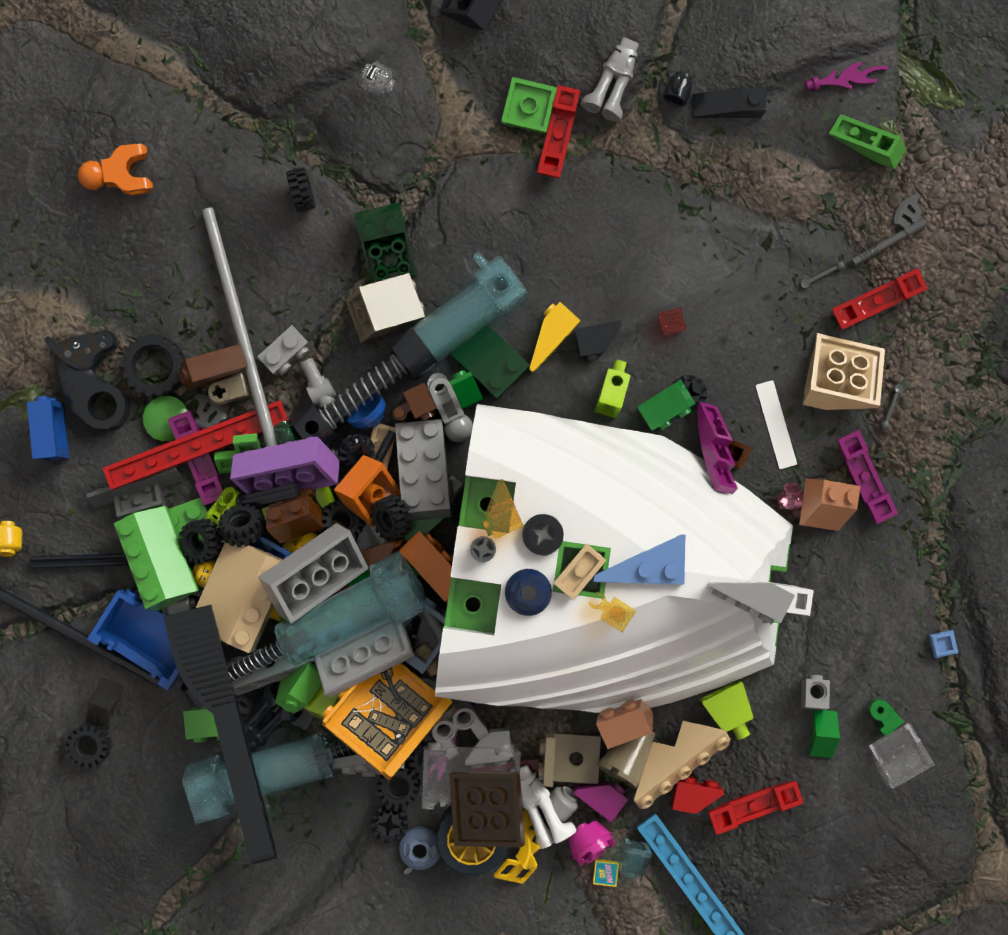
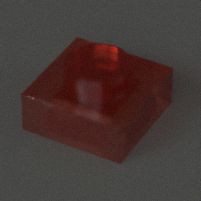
[657,307,687,337]

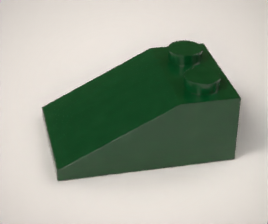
[448,319,530,400]

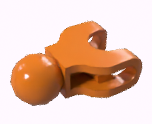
[78,144,153,196]

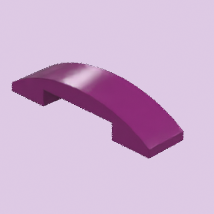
[167,410,224,505]
[837,430,898,524]

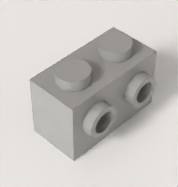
[257,325,311,376]

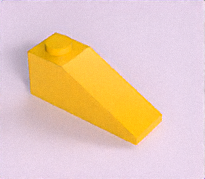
[529,302,580,374]

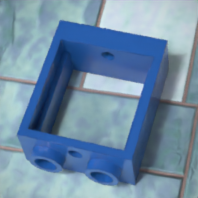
[27,396,70,461]

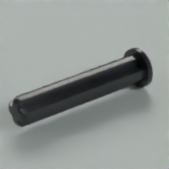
[236,483,301,507]

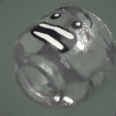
[360,61,396,97]

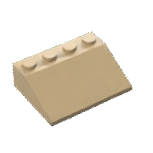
[196,542,283,653]

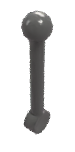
[800,261,845,289]
[880,384,904,430]

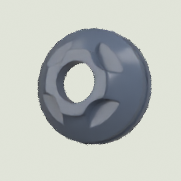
[399,826,440,870]

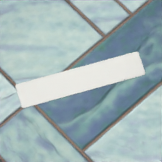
[756,381,797,469]

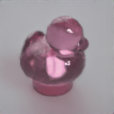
[777,483,804,520]

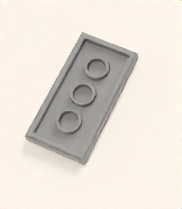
[314,613,414,698]

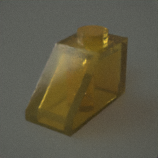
[482,479,524,539]

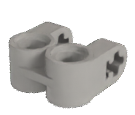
[431,700,490,759]

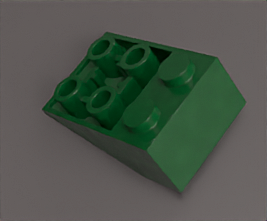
[354,202,417,283]

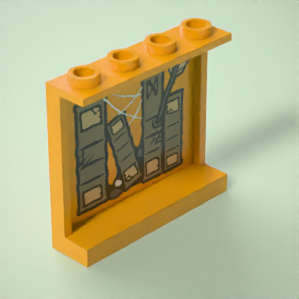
[322,663,453,781]

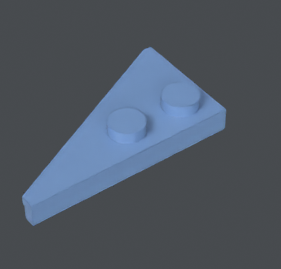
[593,534,686,584]

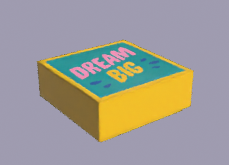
[593,859,619,887]

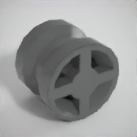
[470,536,496,562]

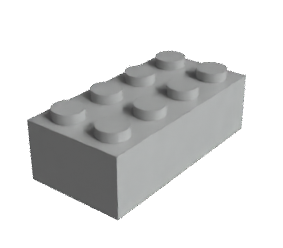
[395,419,451,521]
[258,523,369,623]

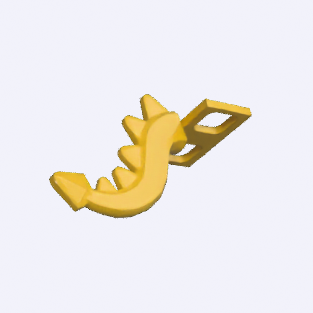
[494,806,540,884]

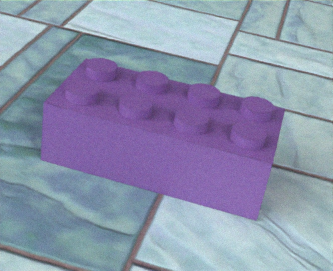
[230,436,340,494]

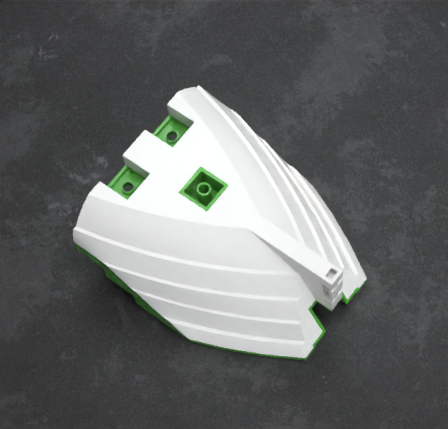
[435,404,814,713]

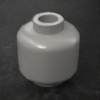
[549,786,578,822]

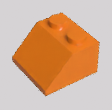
[334,455,401,527]

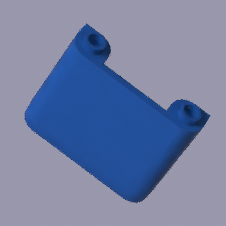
[87,588,181,691]

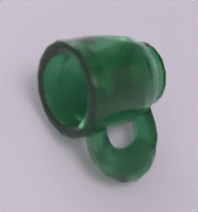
[273,420,303,445]

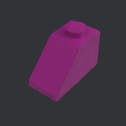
[573,781,628,822]

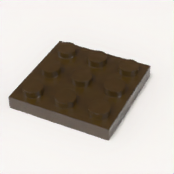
[449,772,525,847]

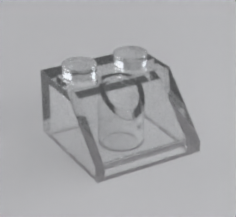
[868,723,935,788]

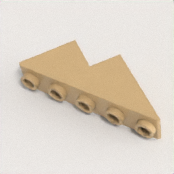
[634,721,730,809]

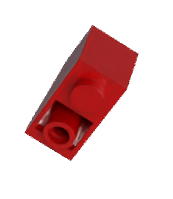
[670,776,724,814]

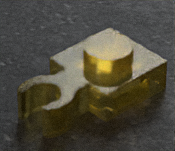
[588,591,636,633]

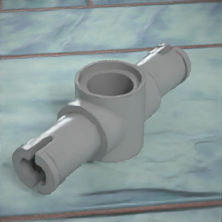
[300,358,339,423]

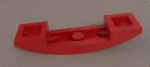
[537,85,580,179]
[832,268,928,330]
[708,780,804,835]

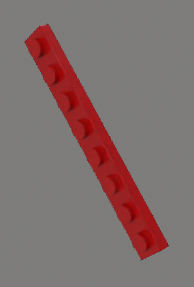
[103,400,289,491]

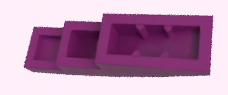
[697,402,738,494]

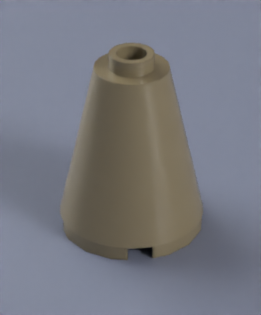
[597,727,655,790]

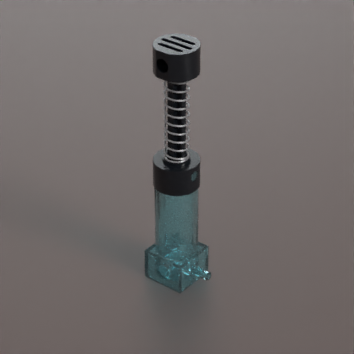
[290,252,529,447]

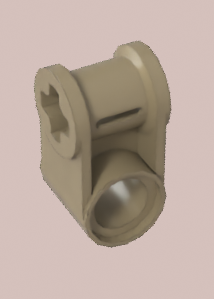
[208,372,252,405]

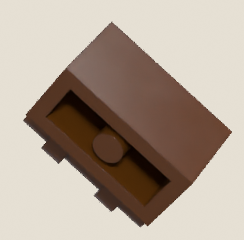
[393,383,439,422]
[266,487,323,544]

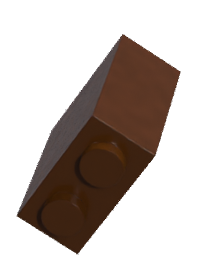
[178,344,247,391]

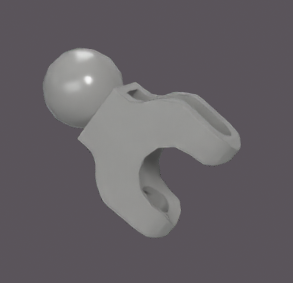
[427,373,473,442]

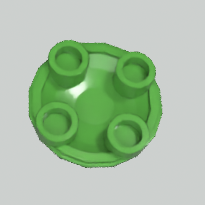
[143,396,188,442]

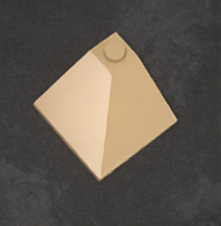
[803,333,885,410]

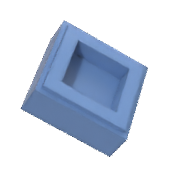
[928,630,959,658]

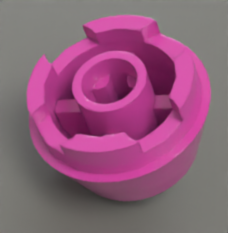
[568,821,616,867]

